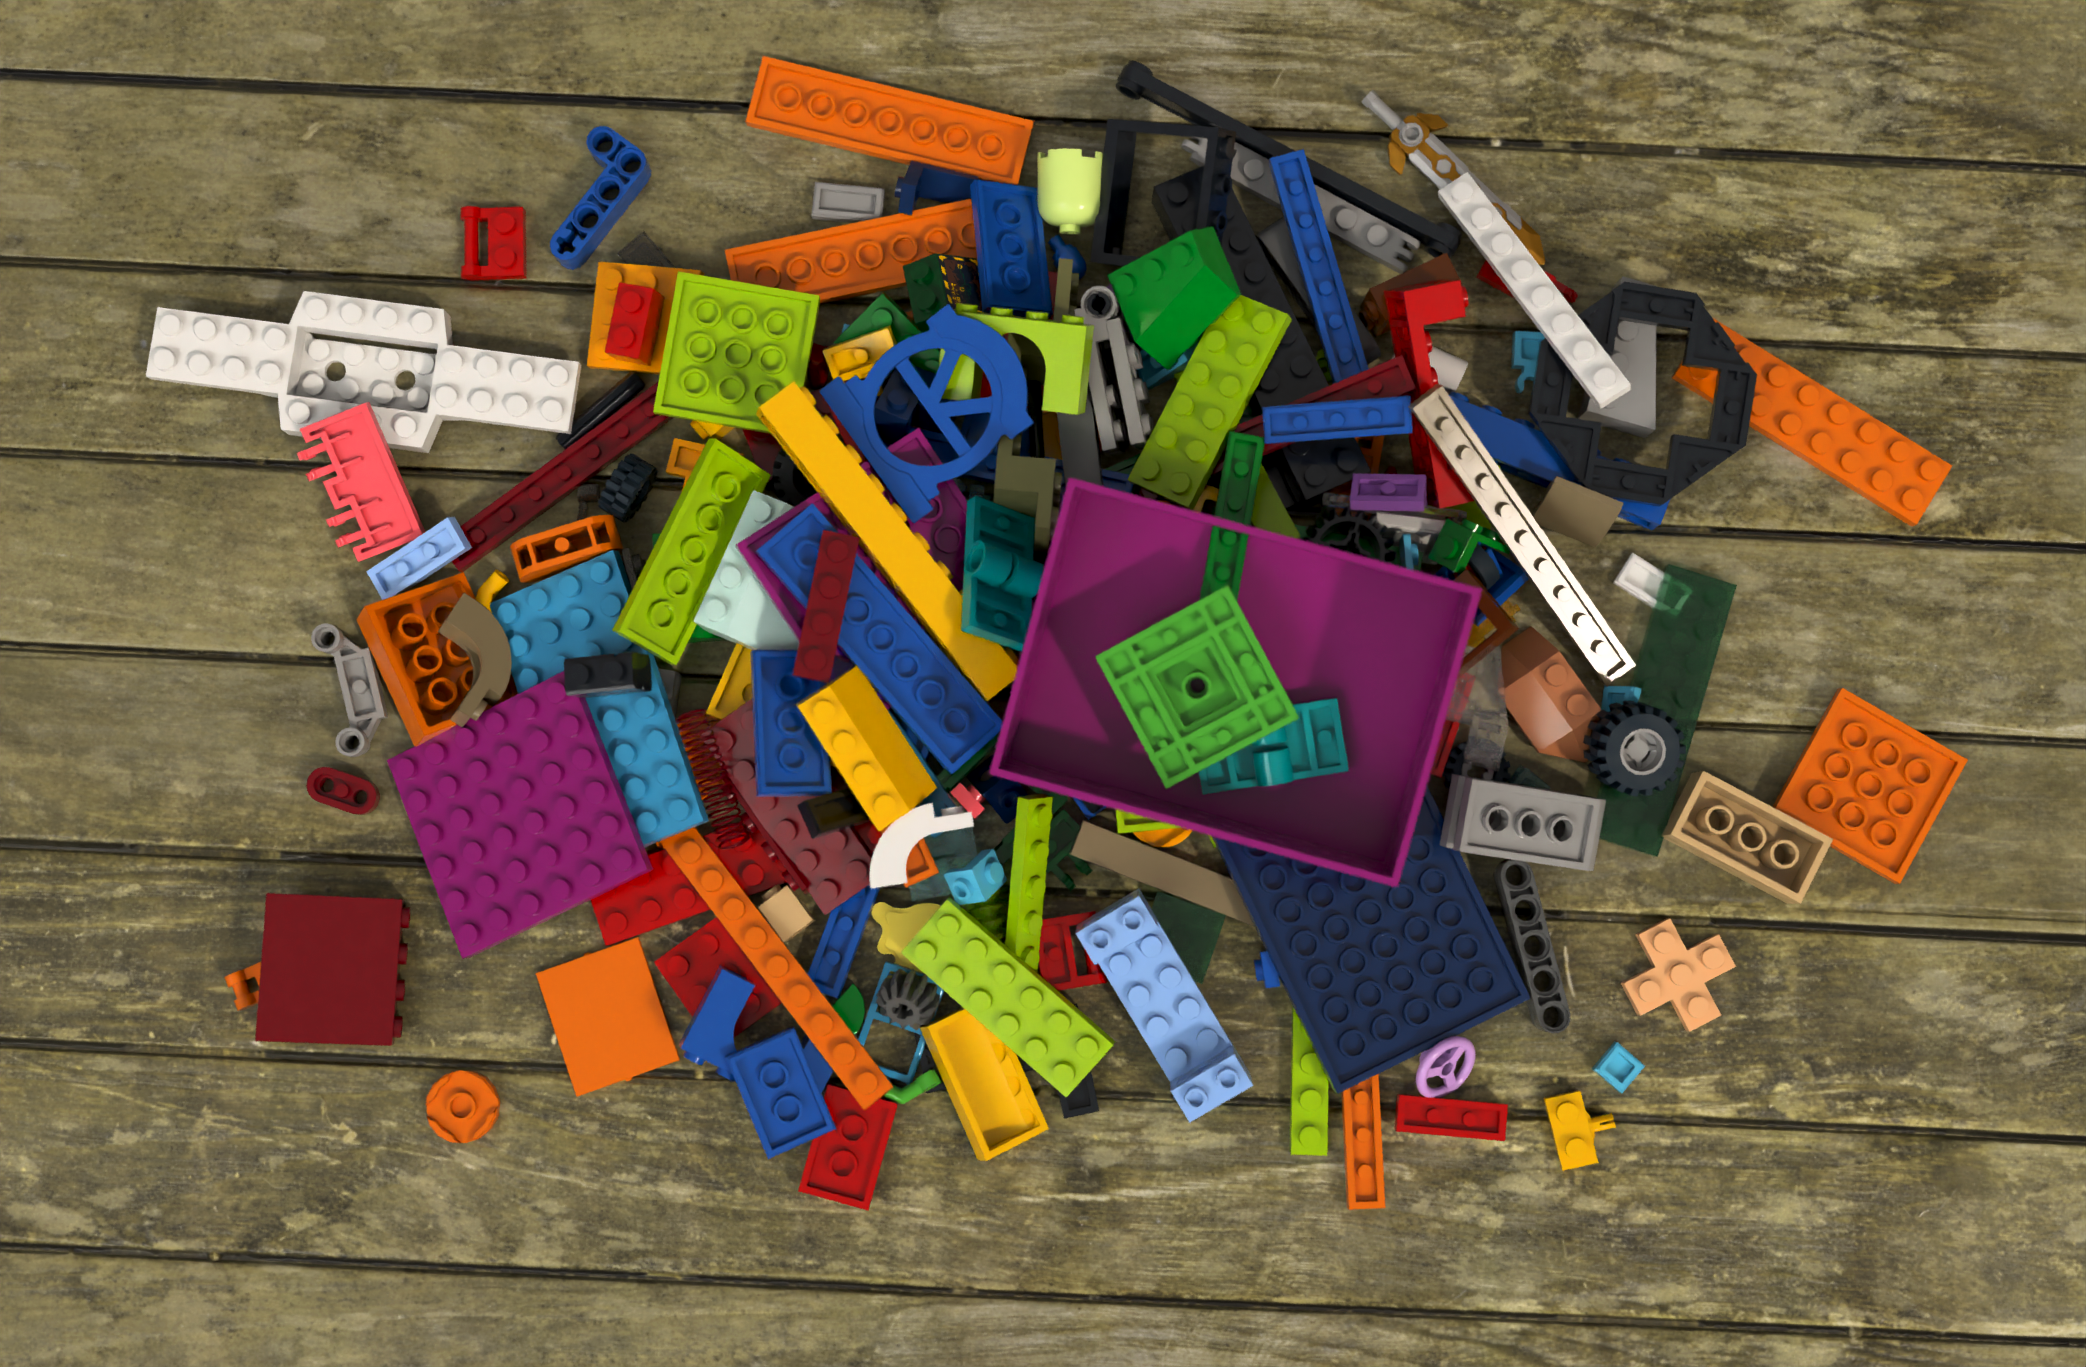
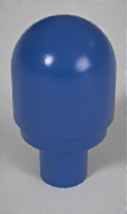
[1048,235,1087,280]

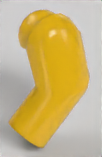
[476,569,509,613]

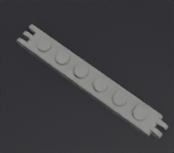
[1181,138,1421,274]

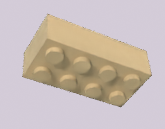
[1660,771,1833,904]

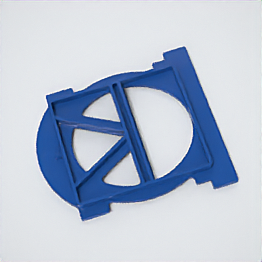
[819,304,1034,523]

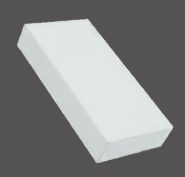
[1613,553,1693,621]

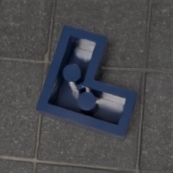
[875,366,959,445]

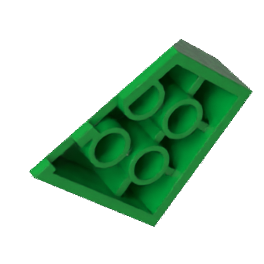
[1107,227,1241,370]

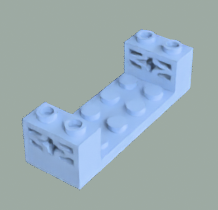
[1076,888,1253,1123]

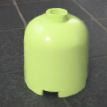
[1037,148,1103,234]

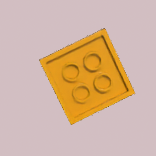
[587,261,704,374]

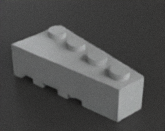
[1577,276,1657,438]

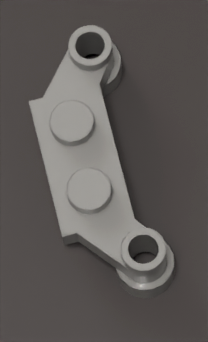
[311,623,389,757]

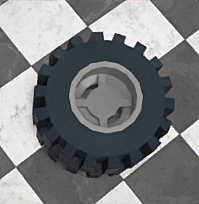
[1583,700,1686,797]

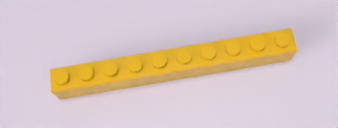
[756,381,1019,701]

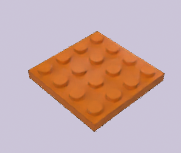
[1772,688,1968,884]

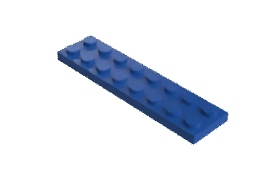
[756,503,1003,775]

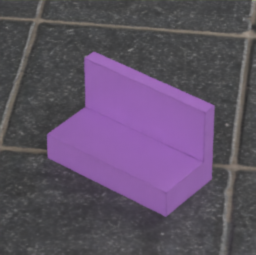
[1350,473,1428,512]

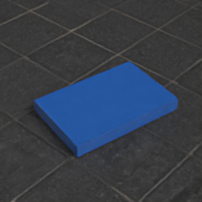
[725,1026,836,1159]

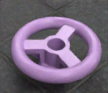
[1416,1036,1476,1098]

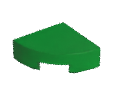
[833,983,865,1035]

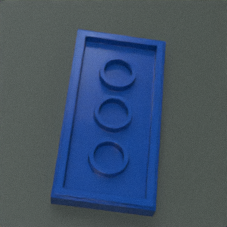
[970,179,1053,319]
[750,650,832,797]

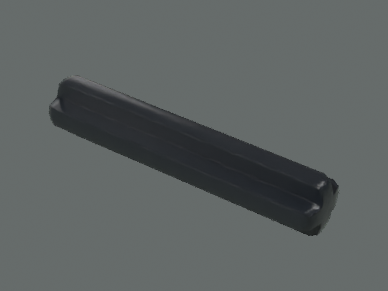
[556,371,645,449]

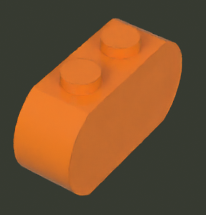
[510,515,624,583]

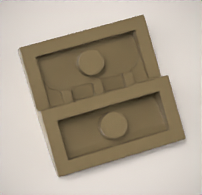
[1532,476,1624,547]

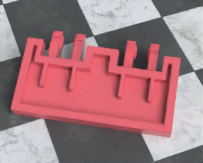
[297,402,426,562]

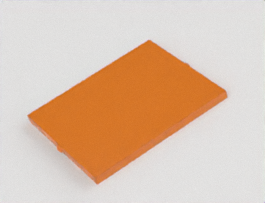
[536,937,680,1097]

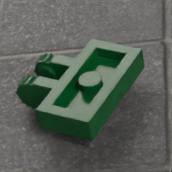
[1011,809,1093,891]

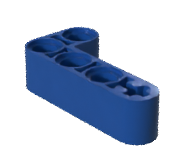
[550,126,651,269]

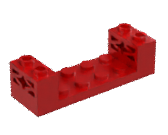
[1384,279,1474,509]

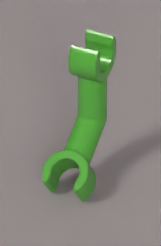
[883,1070,942,1104]

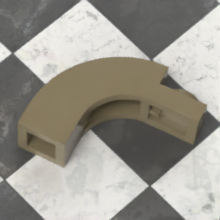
[438,593,512,727]

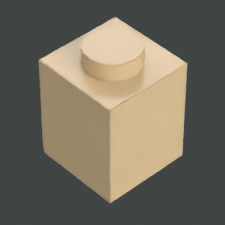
[758,884,816,942]

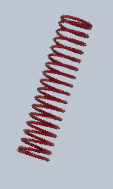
[675,709,750,850]

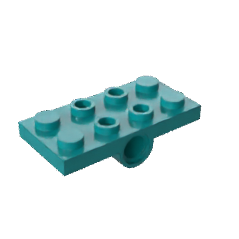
[961,496,1045,652]
[1199,697,1349,795]

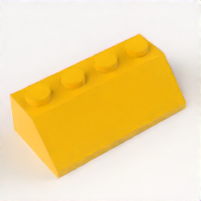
[795,666,937,831]

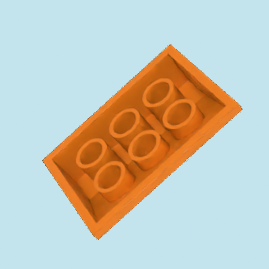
[356,572,518,747]

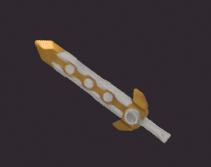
[1361,90,1545,265]

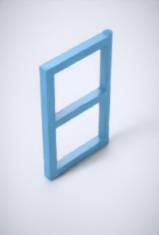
[858,961,944,1085]

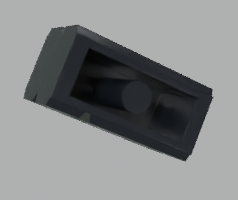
[564,652,652,698]

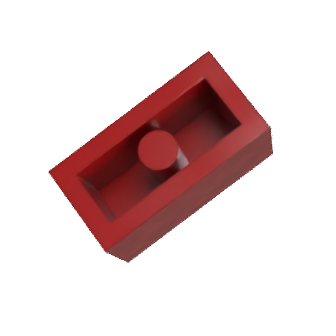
[605,282,665,366]

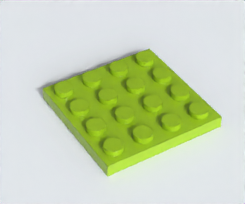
[653,271,820,434]

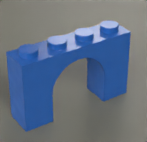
[679,965,833,1093]

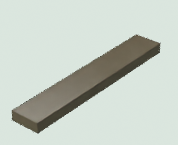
[1069,821,1255,927]

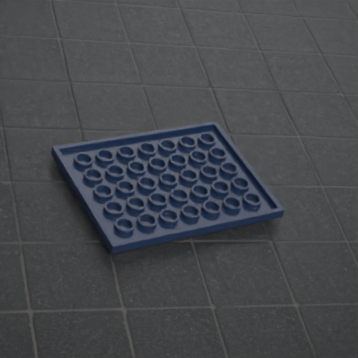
[1212,785,1531,1094]

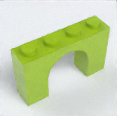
[939,303,1094,415]

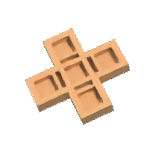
[1621,918,1736,1032]

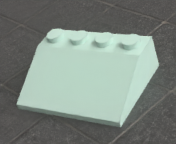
[693,490,799,650]

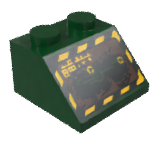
[903,253,985,333]

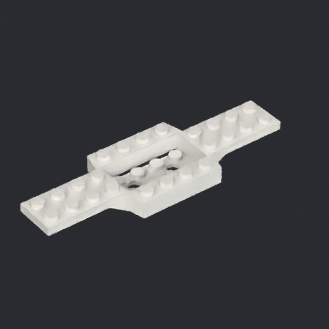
[146,291,581,453]

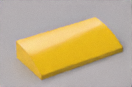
[919,1007,1049,1161]

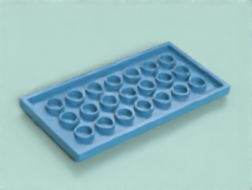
[490,550,709,847]

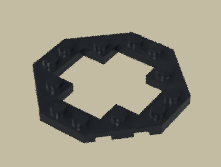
[1528,282,1757,507]

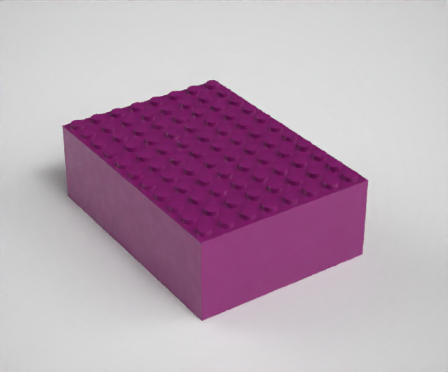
[989,478,1482,887]

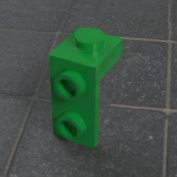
[1428,518,1510,574]

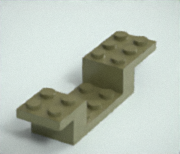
[994,258,1079,553]

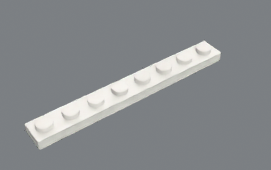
[1438,172,1631,409]

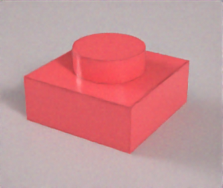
[950,783,986,820]

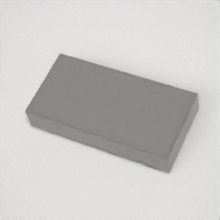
[811,182,885,223]

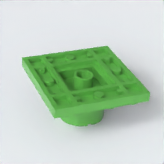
[1095,585,1299,789]

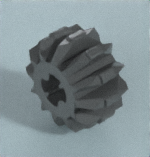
[876,968,940,1030]

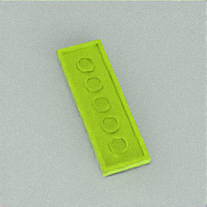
[1127,295,1292,511]
[612,438,771,665]
[901,897,1115,1097]

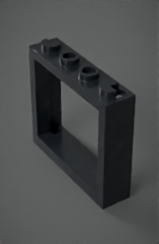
[1090,119,1237,266]

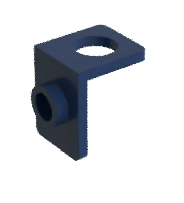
[967,755,1028,824]

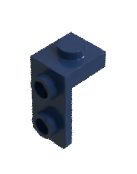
[894,160,979,216]

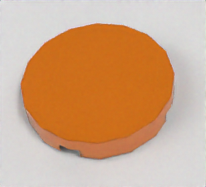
[426,1070,500,1143]

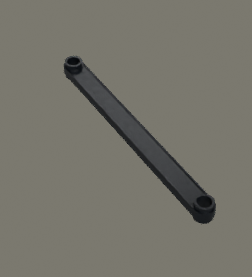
[1116,60,1462,258]

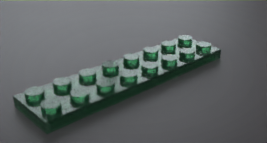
[1597,564,1737,857]

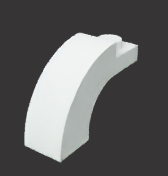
[870,803,974,889]

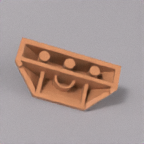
[1496,626,1601,763]

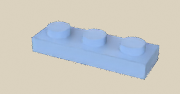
[366,517,472,600]

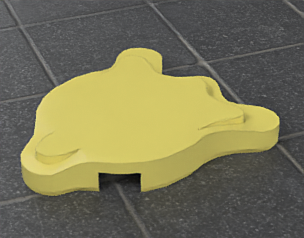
[871,902,941,974]

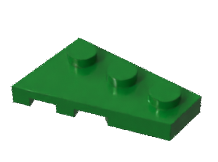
[833,292,940,374]

